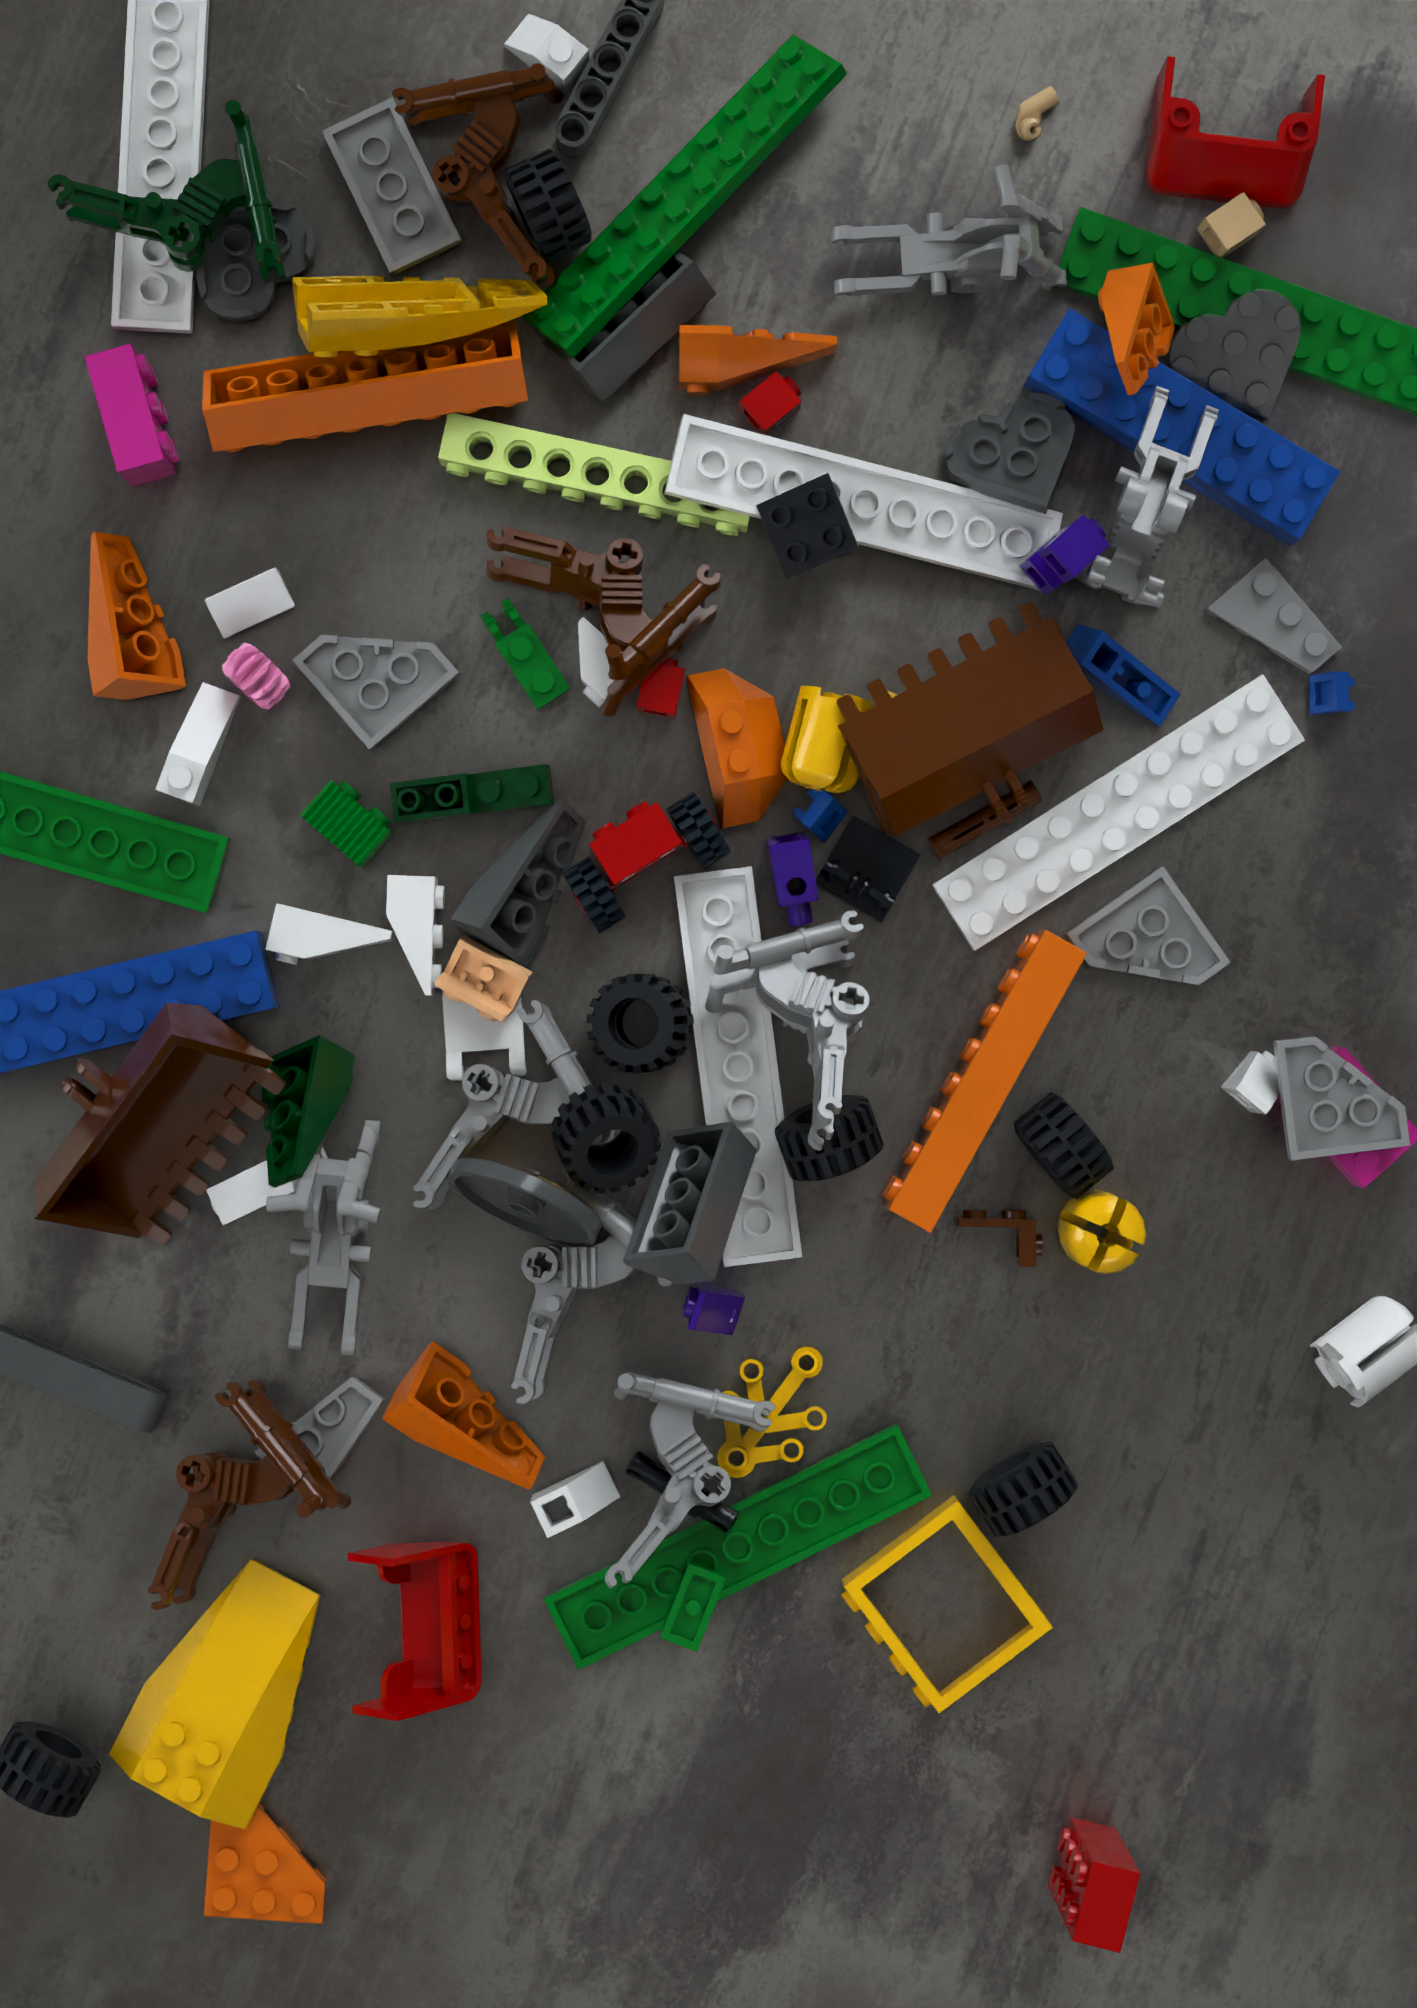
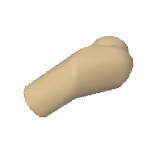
[1015,86,1059,141]

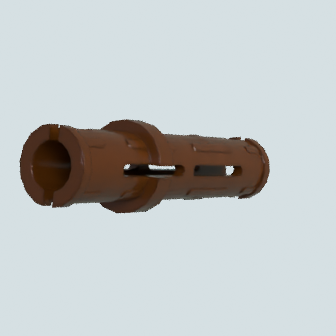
[928,780,1043,859]

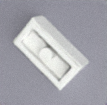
[204,567,296,639]

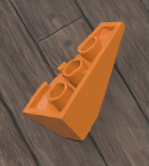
[1098,263,1175,395]
[382,1341,545,1490]

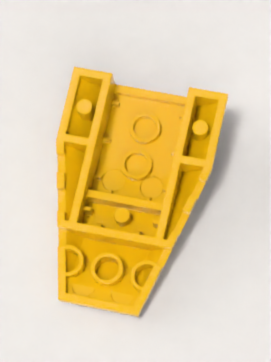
[292,275,547,357]
[109,1558,321,1830]

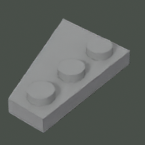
[1204,558,1342,674]
[254,1377,387,1481]

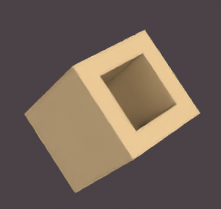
[1197,192,1266,258]

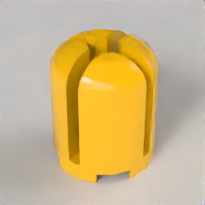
[781,686,875,794]
[1056,1190,1146,1274]

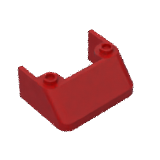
[1146,56,1325,209]
[348,1541,482,1721]

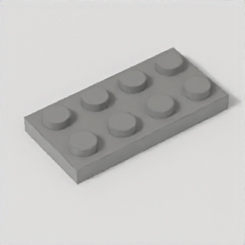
[322,97,462,277]

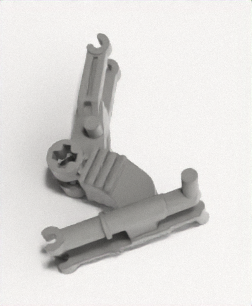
[830,164,1067,297]
[1074,386,1219,608]
[705,911,870,1151]
[413,1000,617,1210]
[266,1120,381,1356]
[511,1169,673,1404]
[605,1372,775,1588]

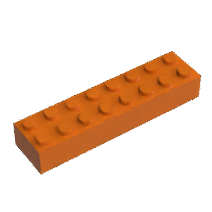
[202,320,529,452]
[881,929,1087,1233]

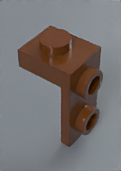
[954,1209,1043,1267]

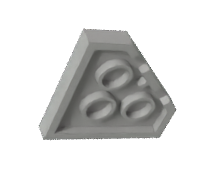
[292,634,460,751]
[1065,866,1231,985]
[1273,1036,1410,1161]

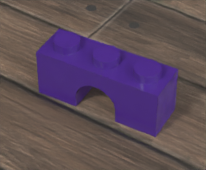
[1019,514,1110,596]

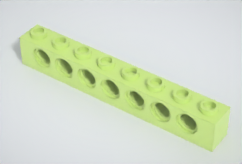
[438,413,750,536]

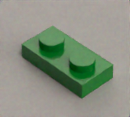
[660,1561,726,1652]

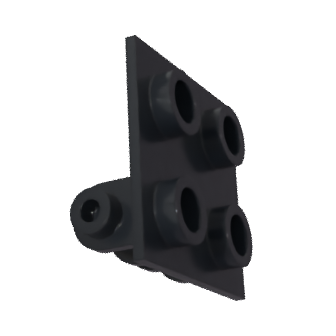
[756,473,859,579]
[816,815,921,922]

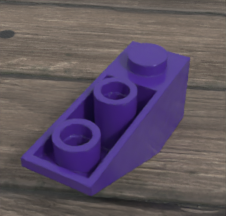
[682,1282,745,1335]

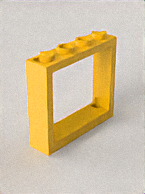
[841,1495,1053,1713]

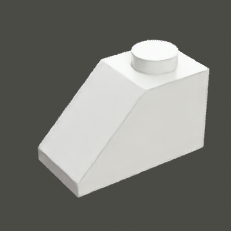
[504,14,589,95]
[578,617,614,708]
[1221,1050,1279,1114]

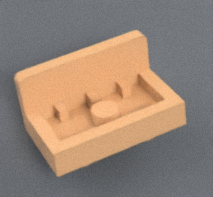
[434,935,533,1022]

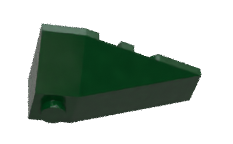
[261,1035,355,1188]

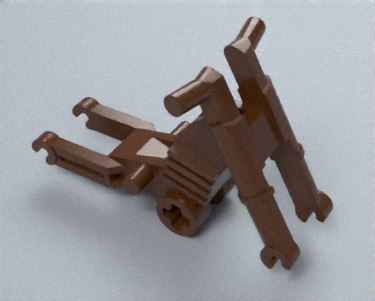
[392,63,563,288]
[487,525,721,716]
[148,1380,351,1610]

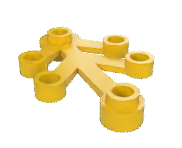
[717,1346,827,1478]

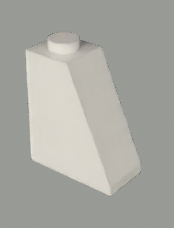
[206,1147,328,1225]

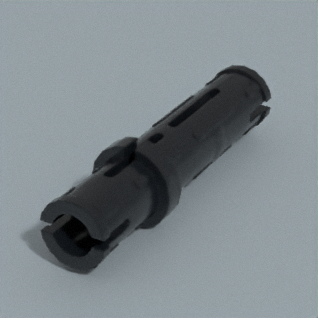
[626,1451,740,1534]

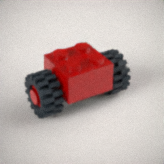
[562,792,731,934]

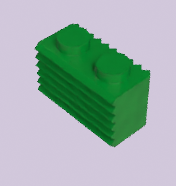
[300,780,394,869]

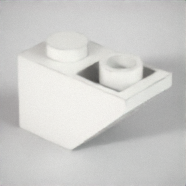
[530,1461,620,1538]

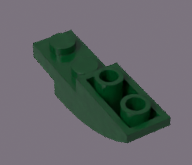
[390,764,554,823]

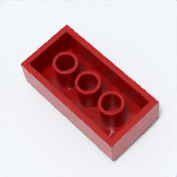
[1048,1817,1141,1953]

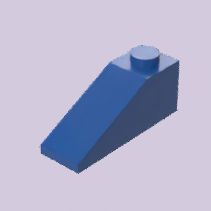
[1066,624,1181,727]

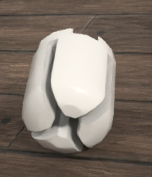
[1310,1296,1417,1408]

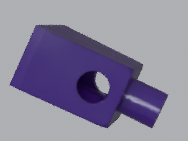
[765,831,819,926]

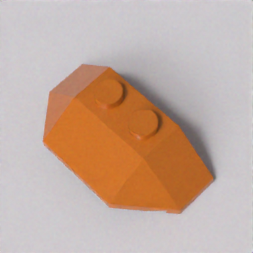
[685,668,788,829]

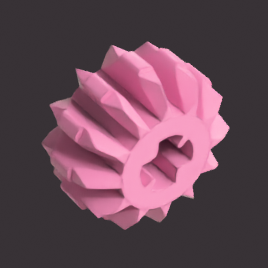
[222,643,290,710]

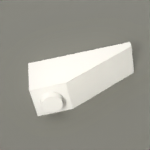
[155,682,241,806]
[265,903,396,965]

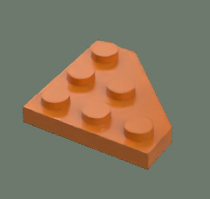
[204,1803,327,1924]

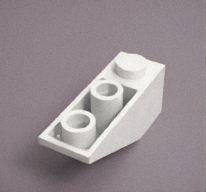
[386,875,445,996]

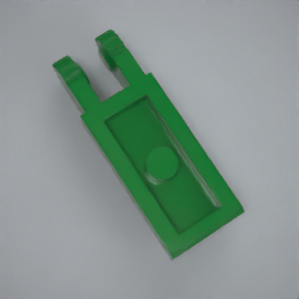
[480,598,571,711]

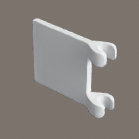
[442,990,527,1081]

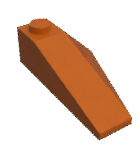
[679,325,838,397]
[87,532,186,700]

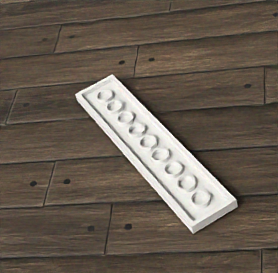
[111,0,210,334]
[664,414,1063,591]
[932,674,1305,951]
[674,866,802,1267]

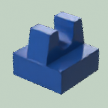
[1309,671,1355,715]
[792,789,848,843]

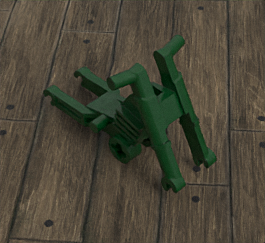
[47,100,286,284]

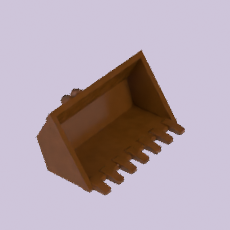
[837,602,1104,837]
[34,1003,286,1245]

